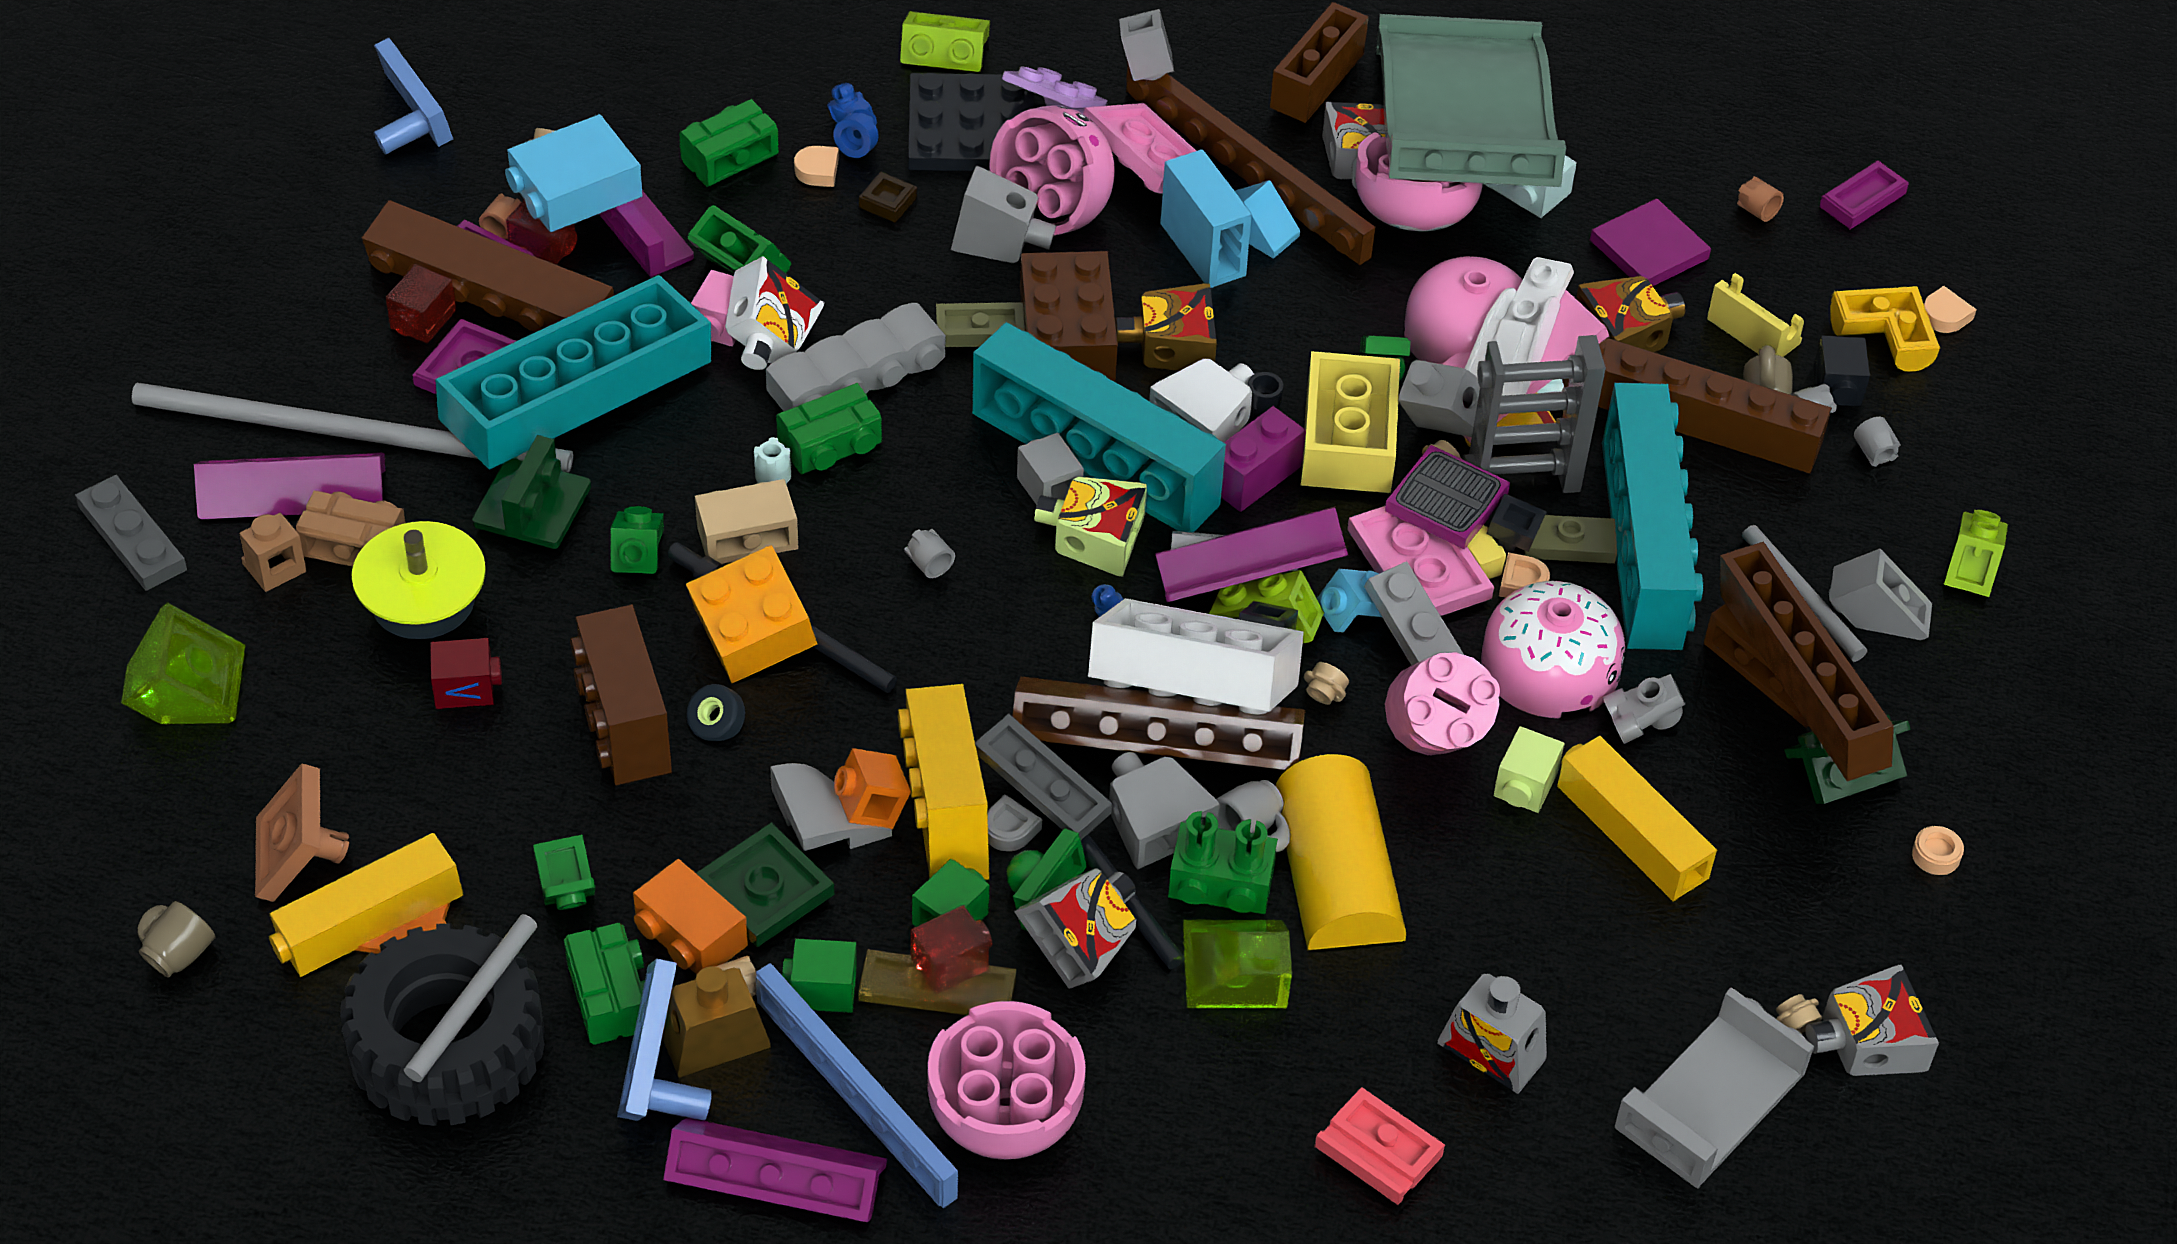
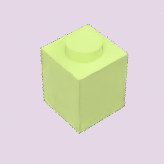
[1494,726,1565,813]

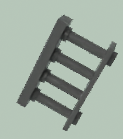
[1462,335,1606,493]

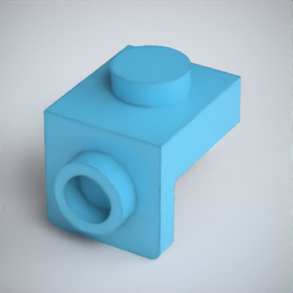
[1317,568,1382,633]

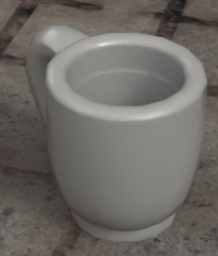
[1216,780,1291,852]

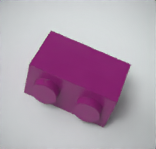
[1221,406,1306,512]

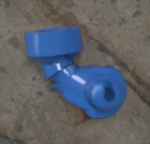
[827,83,878,158]

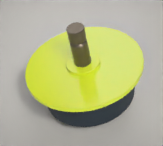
[352,521,486,639]

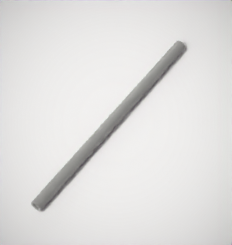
[132,383,573,473]

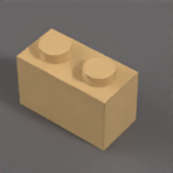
[695,479,798,564]

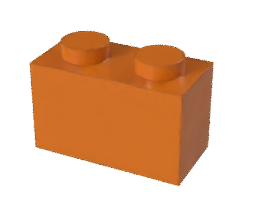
[633,859,748,975]

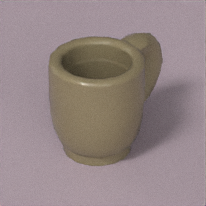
[1743,345,1793,395]
[137,901,215,977]

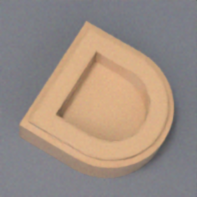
[794,146,839,187]
[1924,286,1976,333]
[1499,552,1550,598]

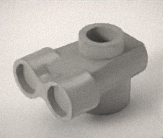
[1603,674,1686,744]

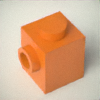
[834,748,911,829]

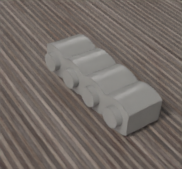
[766,303,945,411]

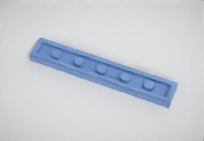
[755,963,958,1208]

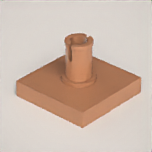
[255,763,349,902]

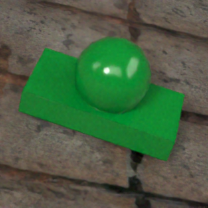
[1360,335,1411,382]
[1006,828,1087,931]

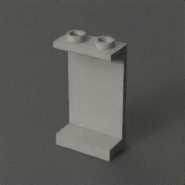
[1614,987,1814,1189]

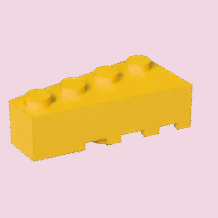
[898,684,989,880]

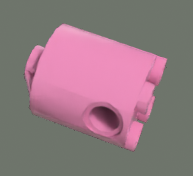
[1385,652,1500,755]

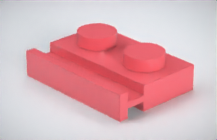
[1315,1087,1445,1205]

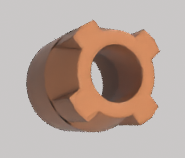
[1737,176,1784,222]
[479,194,524,240]

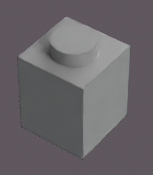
[1119,9,1174,81]
[1017,432,1084,505]

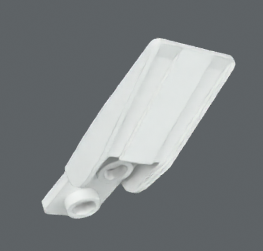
[1463,257,1574,402]

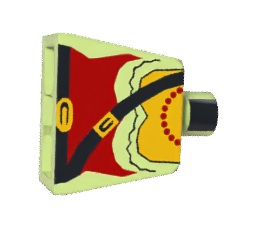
[1034,477,1147,577]

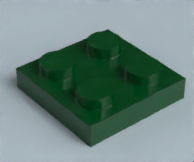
[696,822,834,948]

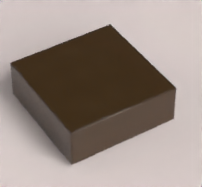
[859,172,917,223]

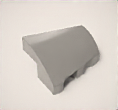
[771,763,892,851]

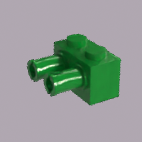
[1168,811,1278,914]

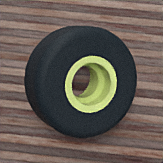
[686,684,745,741]

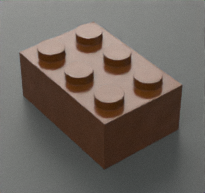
[1020,251,1117,382]
[570,605,672,786]

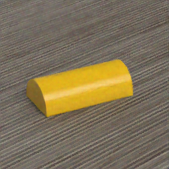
[1276,754,1406,950]

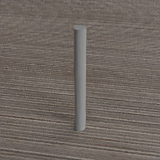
[1742,525,1867,662]
[404,915,537,1082]

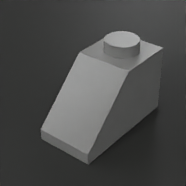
[1829,548,1932,640]

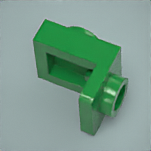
[611,506,664,574]
[533,835,595,910]

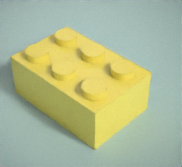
[1301,351,1400,493]

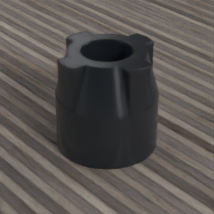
[1248,372,1283,417]

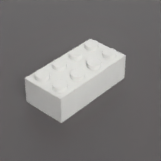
[1088,598,1304,715]

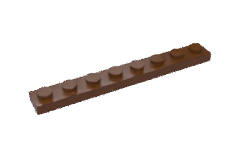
[1126,64,1375,265]

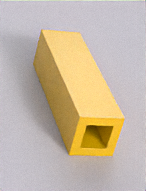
[1557,736,1717,901]
[269,832,463,977]

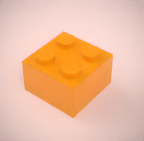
[686,545,818,684]

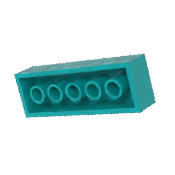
[435,275,711,470]
[973,322,1226,532]
[1602,383,1703,650]

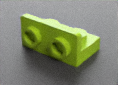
[900,11,990,72]

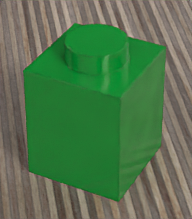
[912,858,989,950]
[782,939,857,1013]

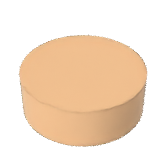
[1912,826,1964,875]

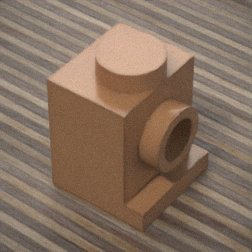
[239,512,307,592]

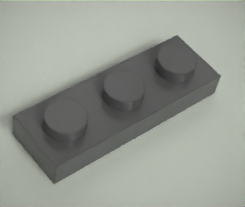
[75,475,187,591]
[975,714,1112,840]

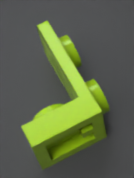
[1944,510,2008,597]
[1209,570,1324,643]

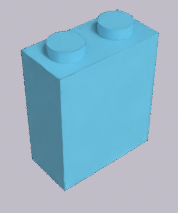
[505,114,643,233]
[1161,149,1252,288]

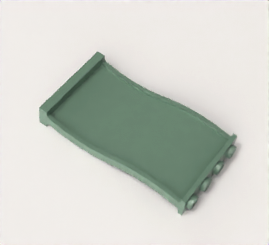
[1376,14,1566,187]

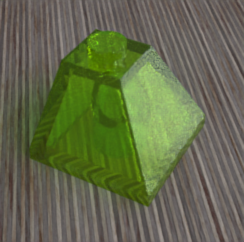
[121,603,245,724]
[1183,920,1292,1008]

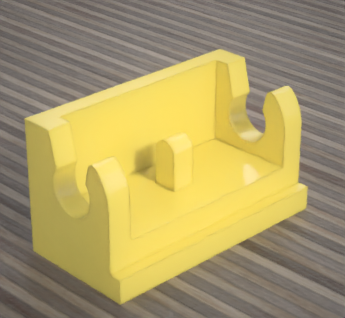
[1707,273,1804,357]

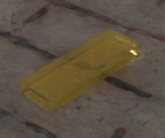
[859,950,1016,1015]

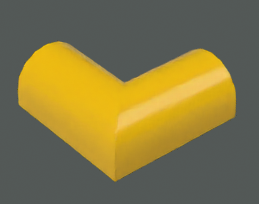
[1830,286,1940,372]

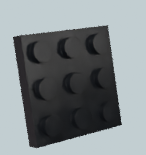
[908,73,1034,171]

